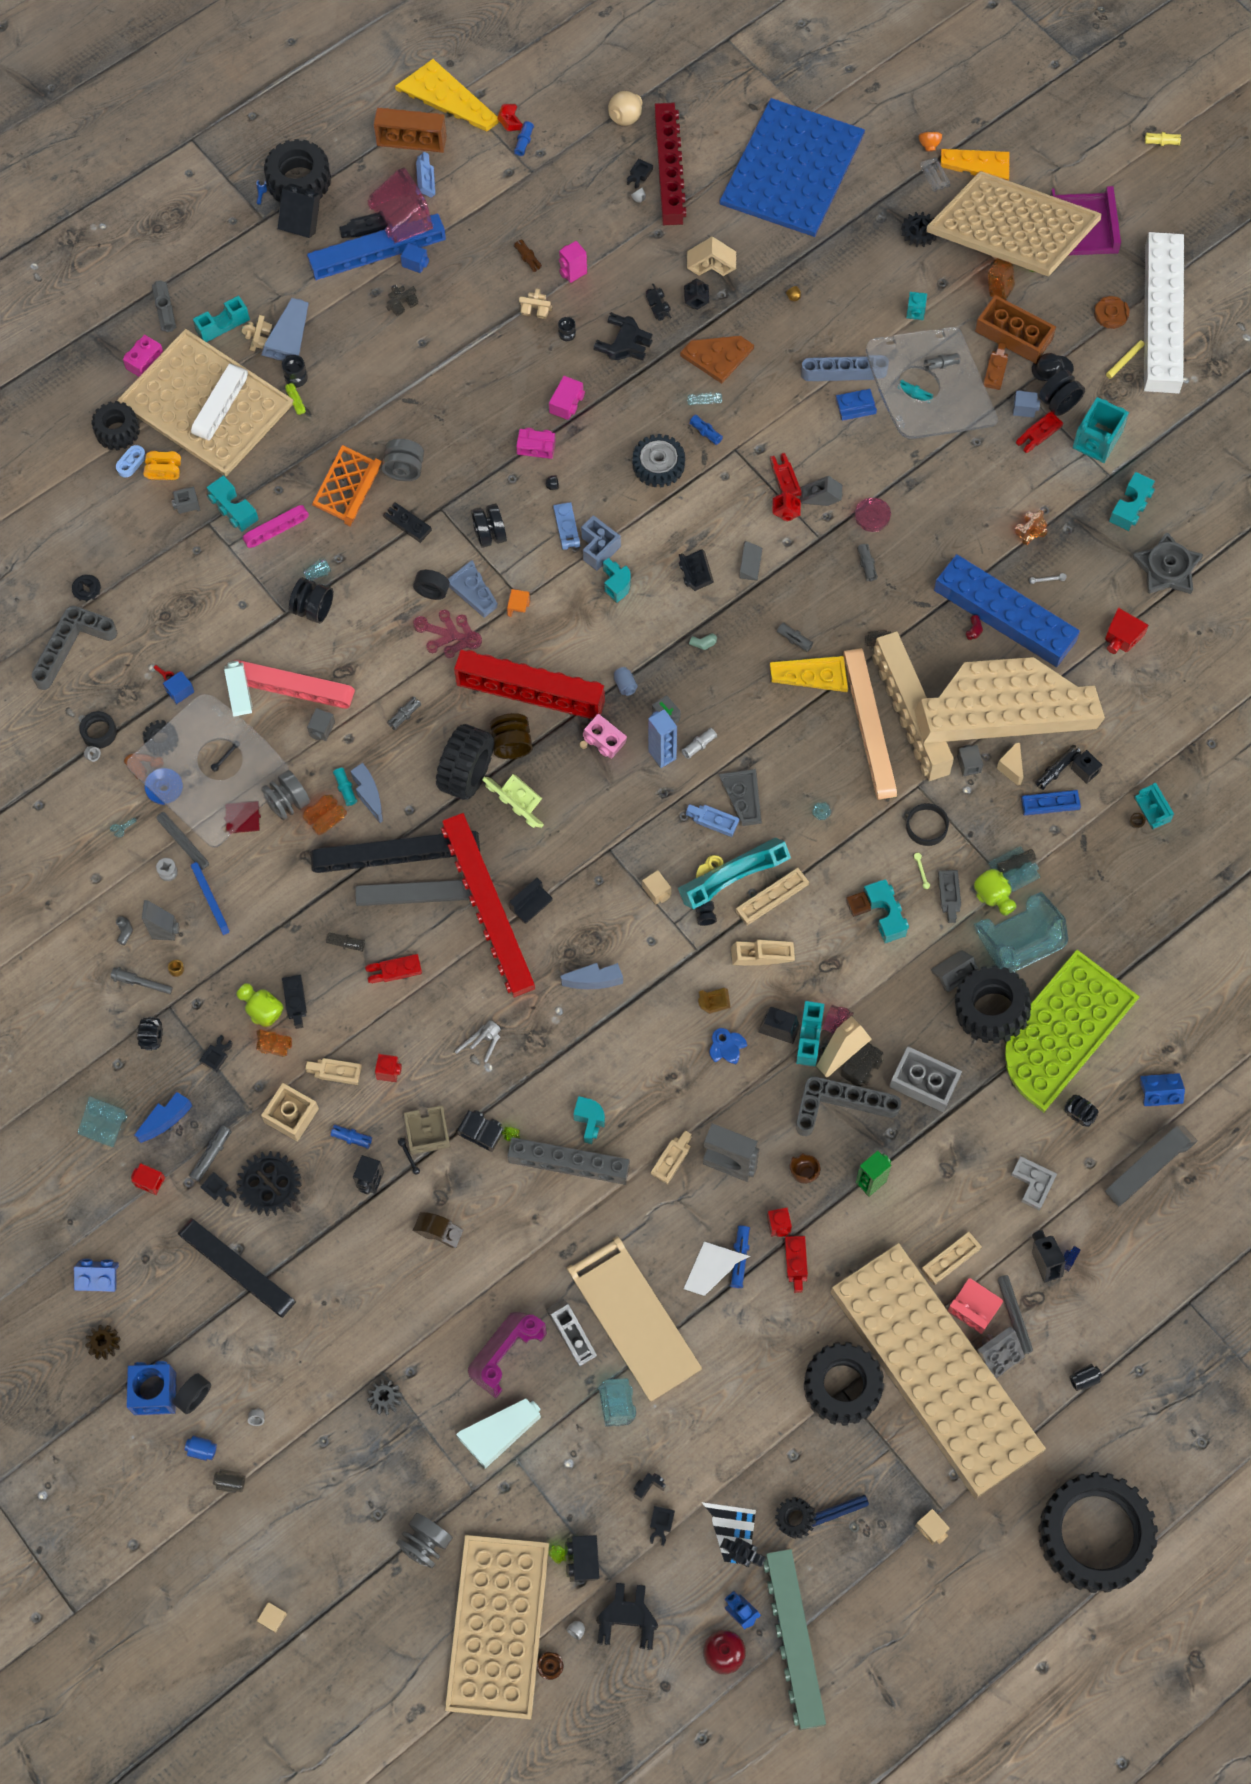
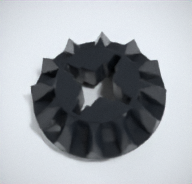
[72,575,101,602]

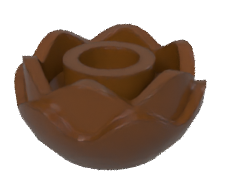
[537,1652,564,1680]

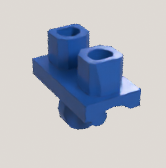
[724,1591,761,1630]

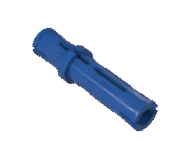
[730,1226,750,1288]

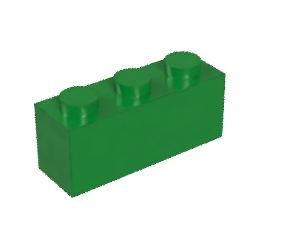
[855,1151,892,1197]

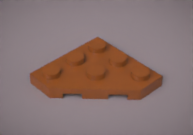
[680,336,754,384]

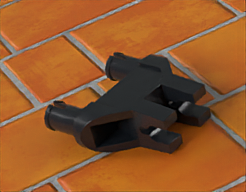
[593,312,653,361]
[596,1583,658,1650]

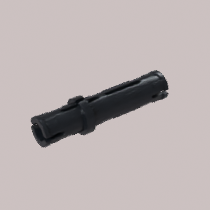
[1035,745,1081,790]

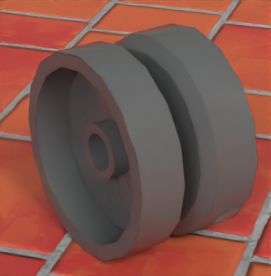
[382,439,424,481]

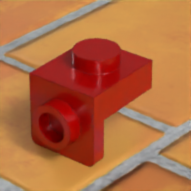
[497,104,523,131]

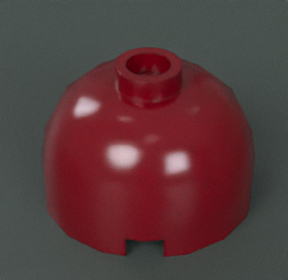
[703,1630,746,1675]

